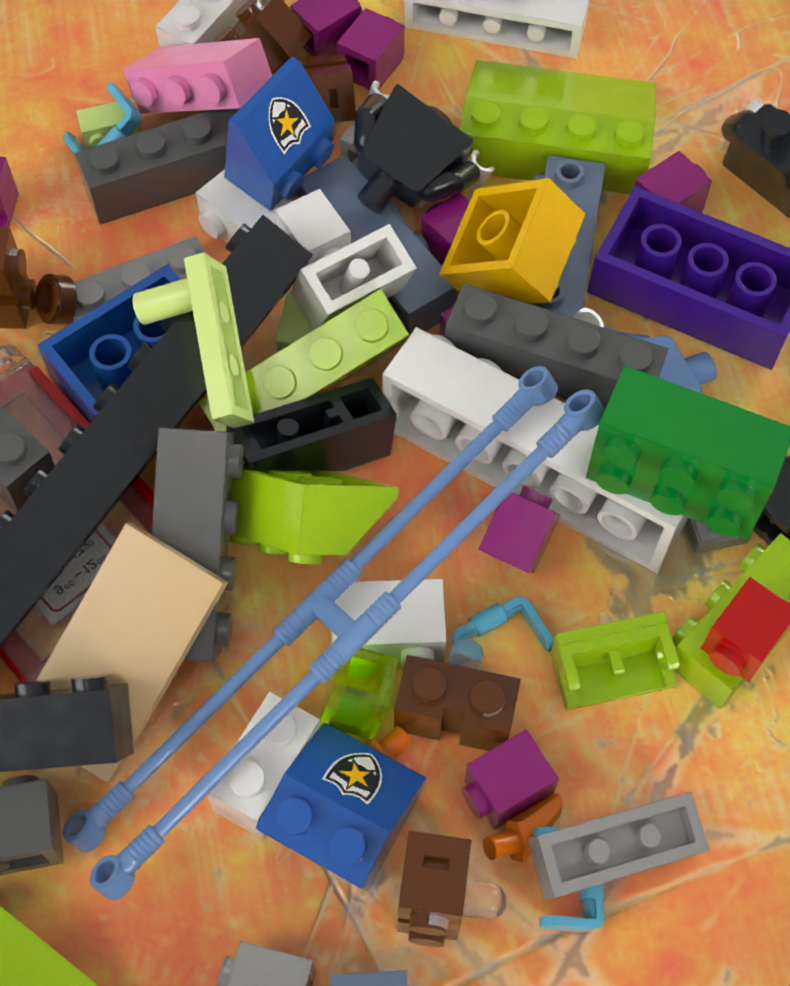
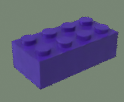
[587,186,790,370]

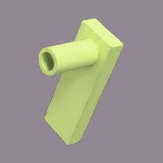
[133,252,254,428]

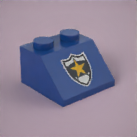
[224,56,335,211]
[255,722,428,889]

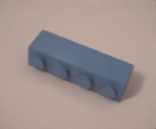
[297,154,458,336]

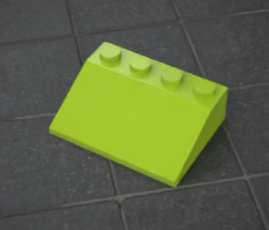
[460,60,656,194]

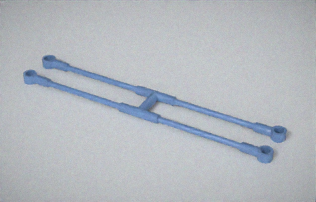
[62,366,605,900]

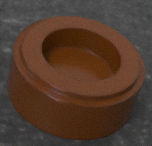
[35,274,77,325]

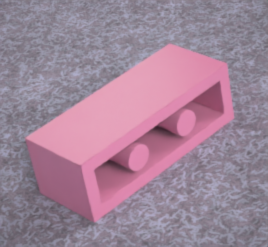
[123,38,272,113]

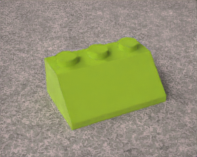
[229,464,399,565]

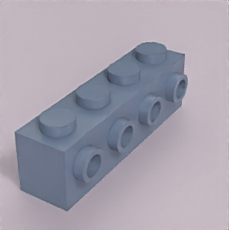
[531,155,606,317]

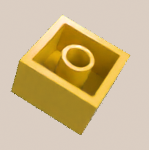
[439,178,586,304]

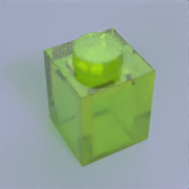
[319,648,398,739]

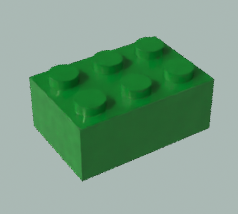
[585,365,790,540]

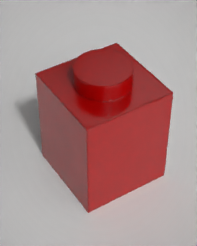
[700,577,790,682]

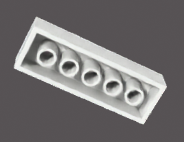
[382,327,689,574]

